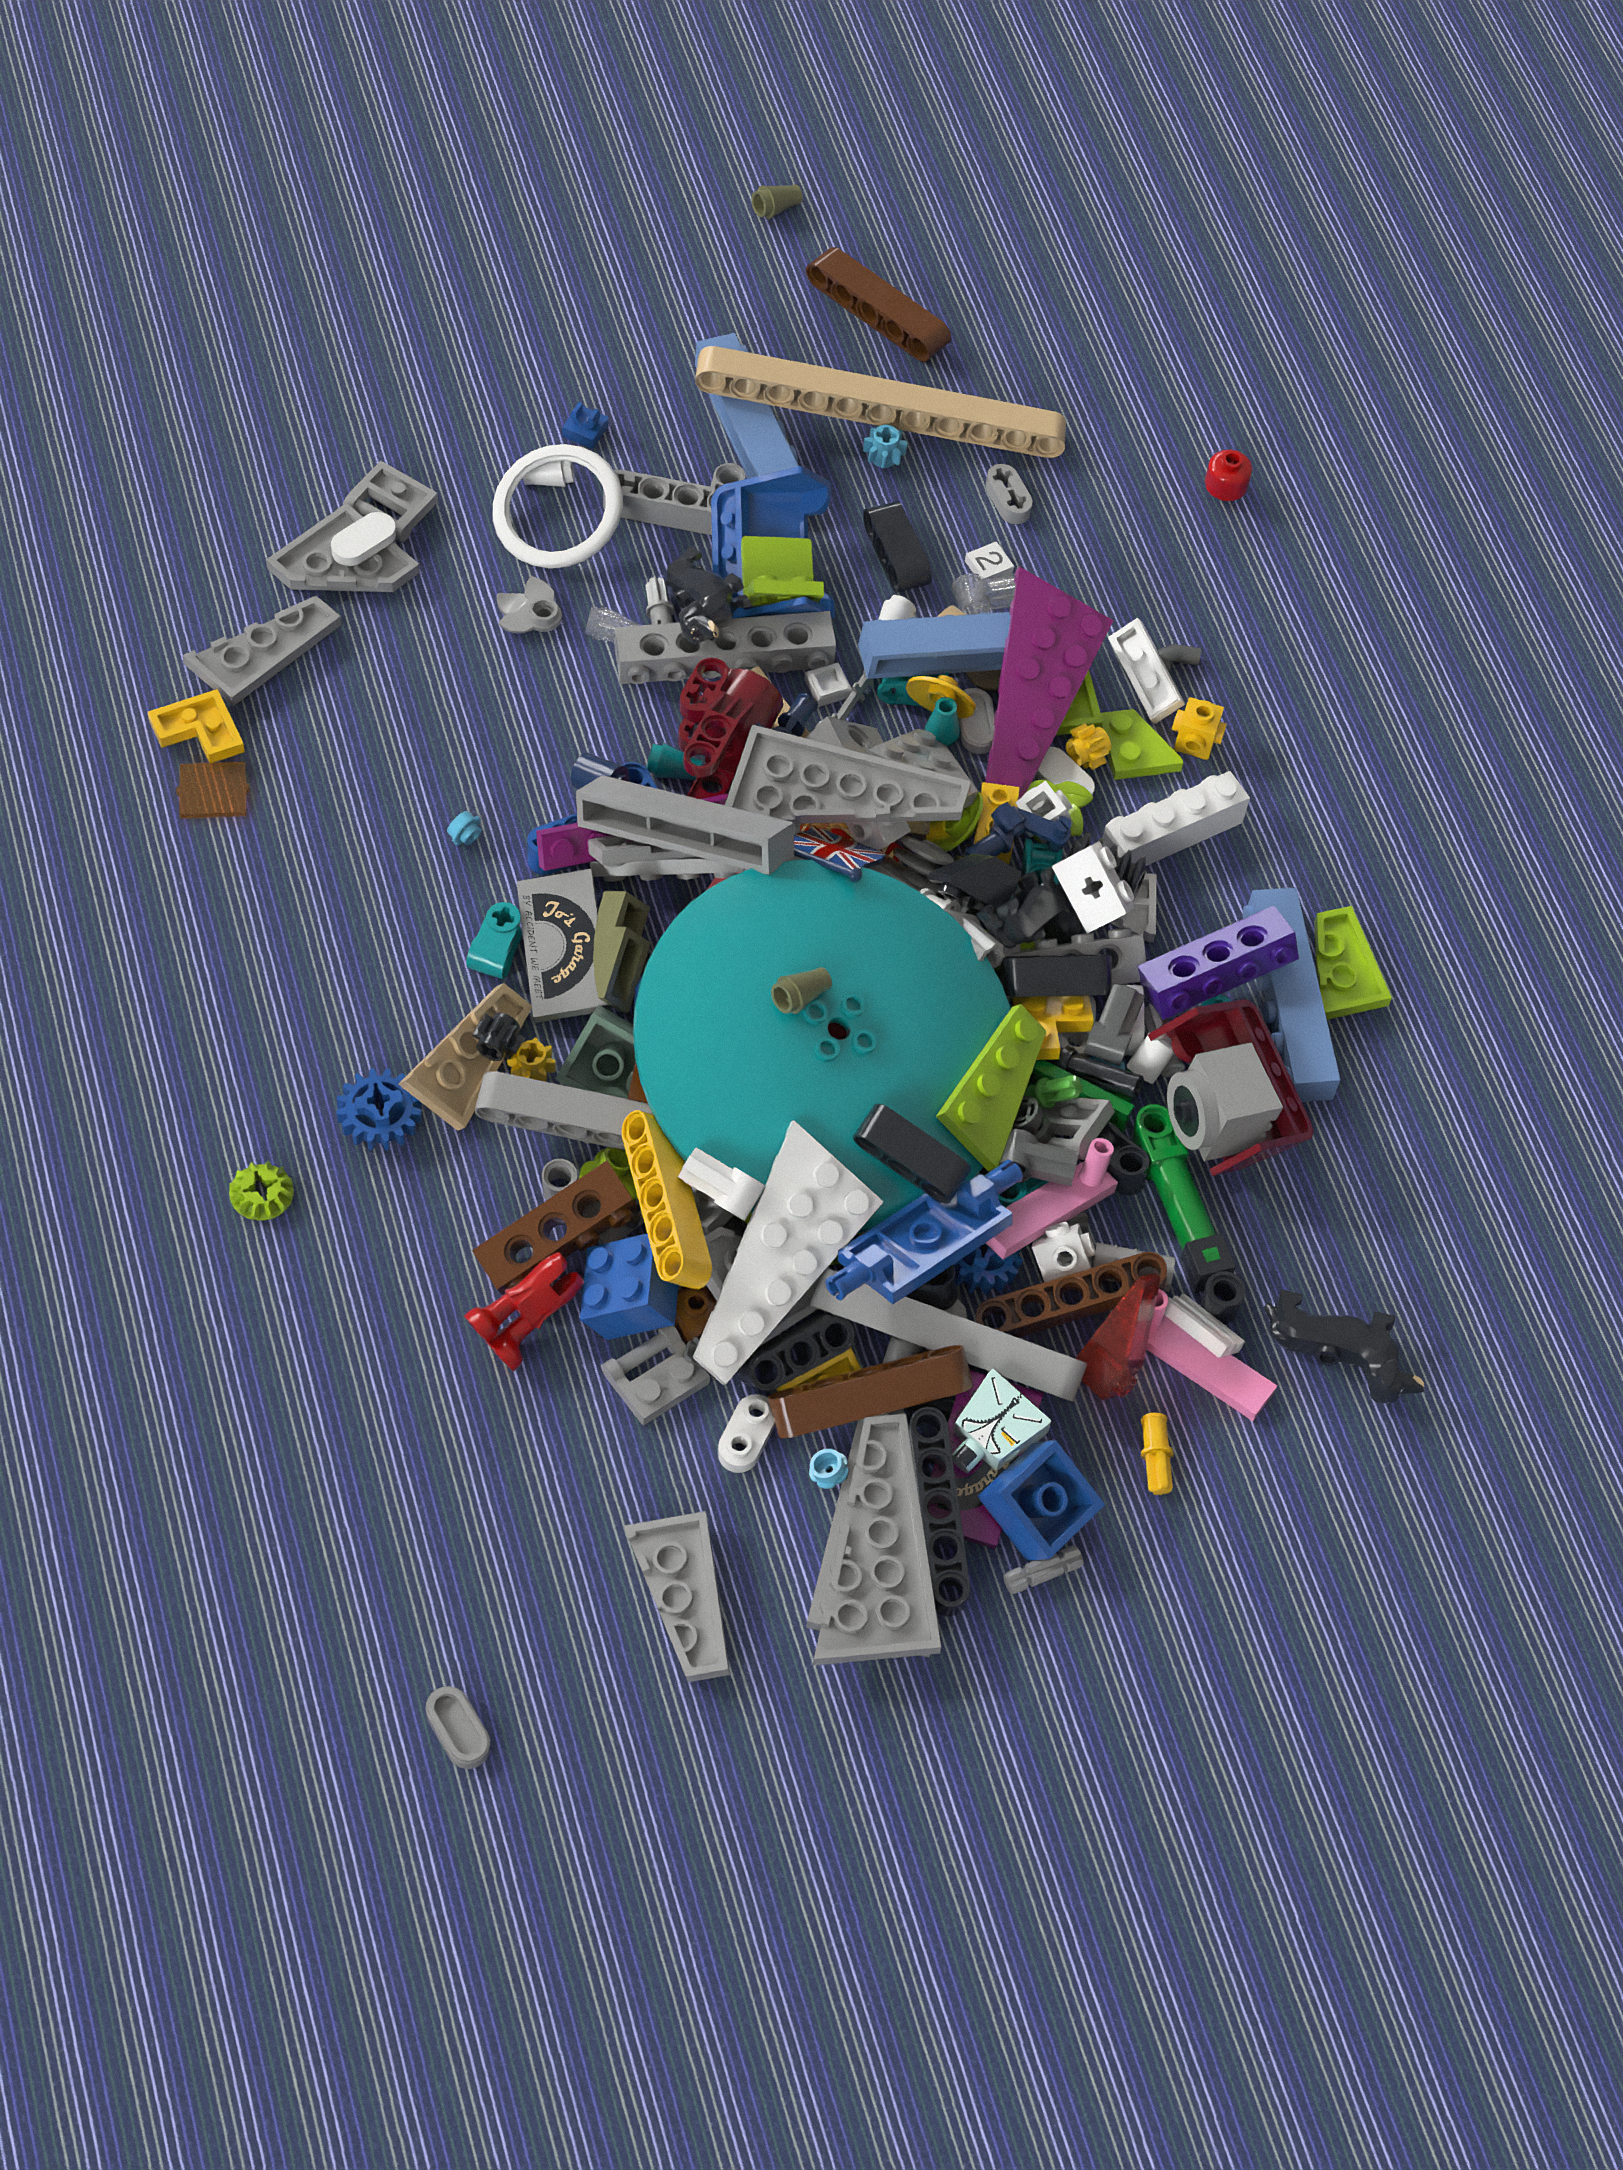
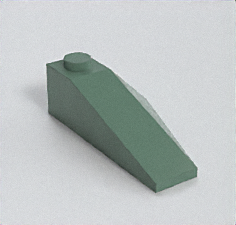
[555,1005,636,1099]

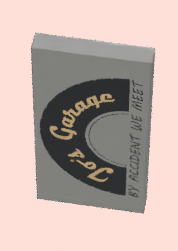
[516,869,611,1023]

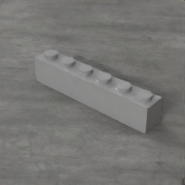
[576,775,794,875]

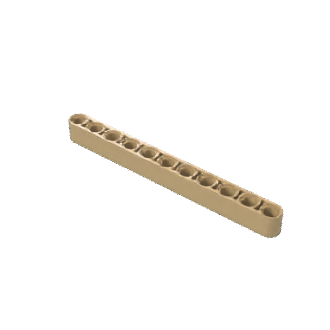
[695,346,1066,458]

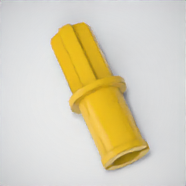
[1141,1413,1174,1495]

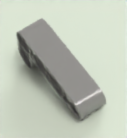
[603,463,745,535]

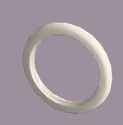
[493,444,623,569]

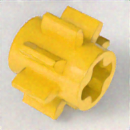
[1066,723,1111,770]
[507,1037,556,1082]

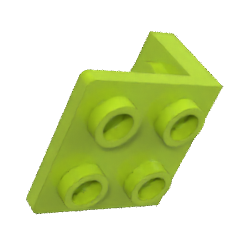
[741,536,824,607]

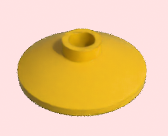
[906,675,976,719]

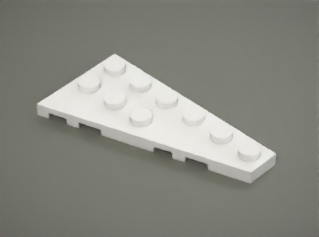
[693,1120,883,1385]

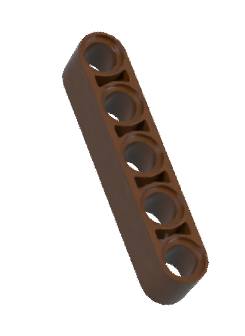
[806,247,951,362]
[976,1251,1167,1338]
[768,1345,974,1438]

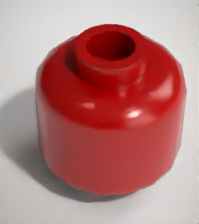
[1204,449,1253,501]

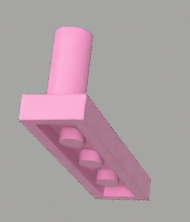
[986,1138,1118,1259]
[1119,1288,1277,1421]

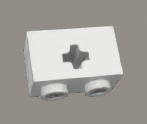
[1052,841,1135,934]

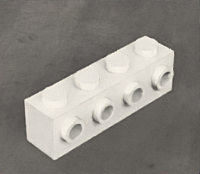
[1103,771,1250,866]

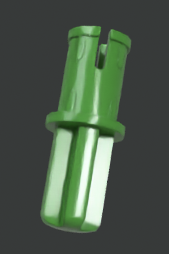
[1023,1075,1083,1109]

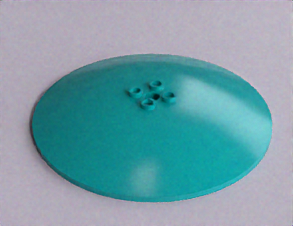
[633,860,1011,1233]

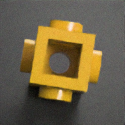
[1172,697,1227,760]

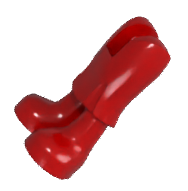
[463,1252,584,1372]

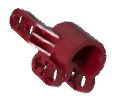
[678,657,784,799]

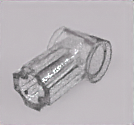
[952,573,1015,615]

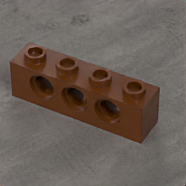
[472,1160,639,1296]

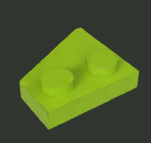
[1101,709,1183,780]

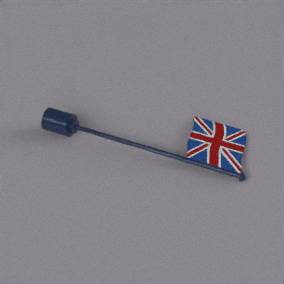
[571,753,885,882]

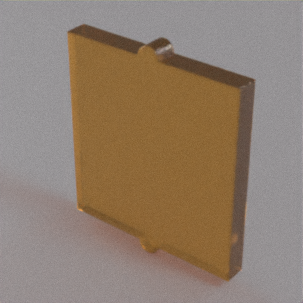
[176,762,250,819]

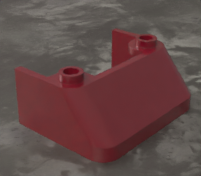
[1148,999,1313,1176]

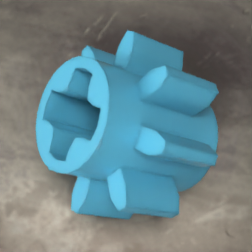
[863,424,907,468]

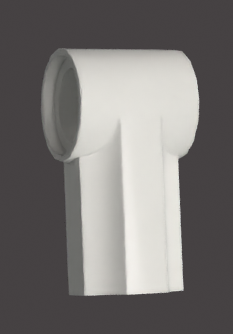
[678,1148,765,1221]

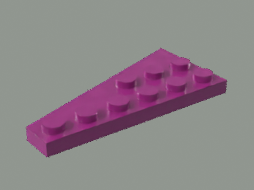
[985,567,1114,800]

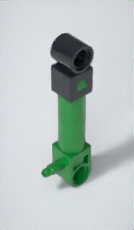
[1130,1104,1246,1324]

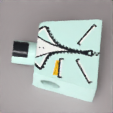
[952,1369,1051,1473]

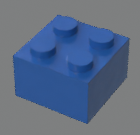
[580,1234,678,1340]
[977,1440,1105,1561]

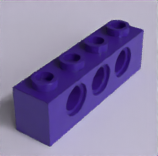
[1138,906,1299,1020]

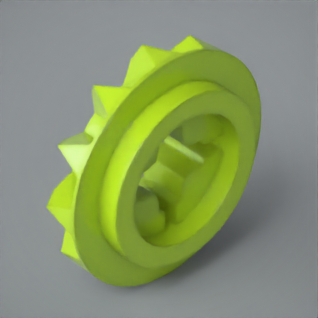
[229,1161,294,1221]

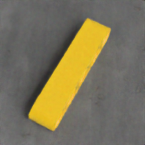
[621,1110,712,1290]

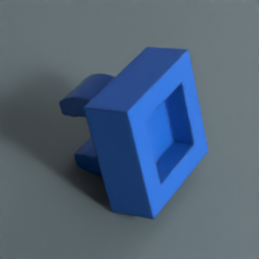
[562,402,609,449]

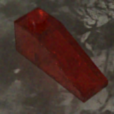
[1075,1273,1161,1400]

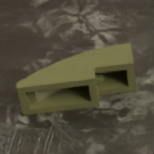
[593,891,650,1013]

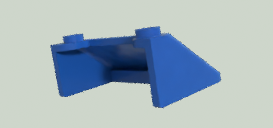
[711,466,835,619]

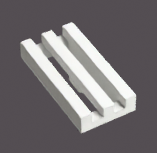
[1164,1294,1245,1358]

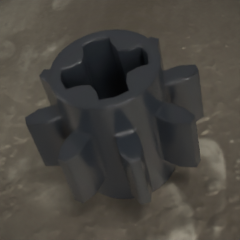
[472,1012,524,1061]

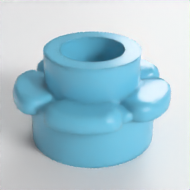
[447,811,482,845]
[809,1449,849,1489]

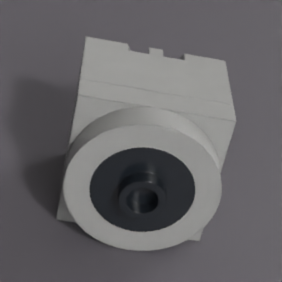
[1167,1043,1283,1161]

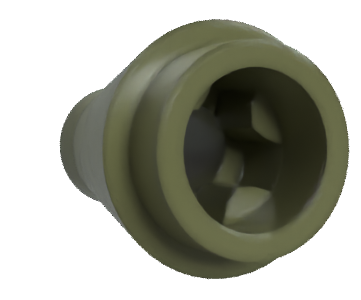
[751,184,803,219]
[771,967,832,1014]

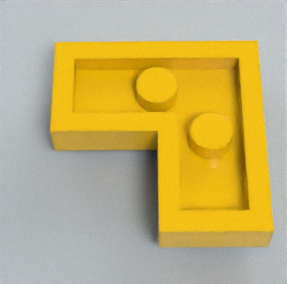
[147,689,245,764]
[1012,995,1094,1060]

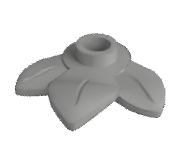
[496,576,562,633]

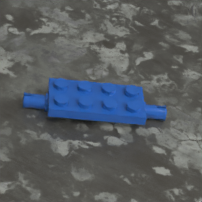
[825,1159,1023,1304]

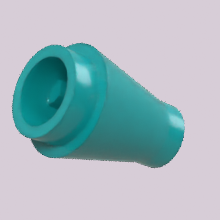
[925,697,961,747]
[646,742,702,781]

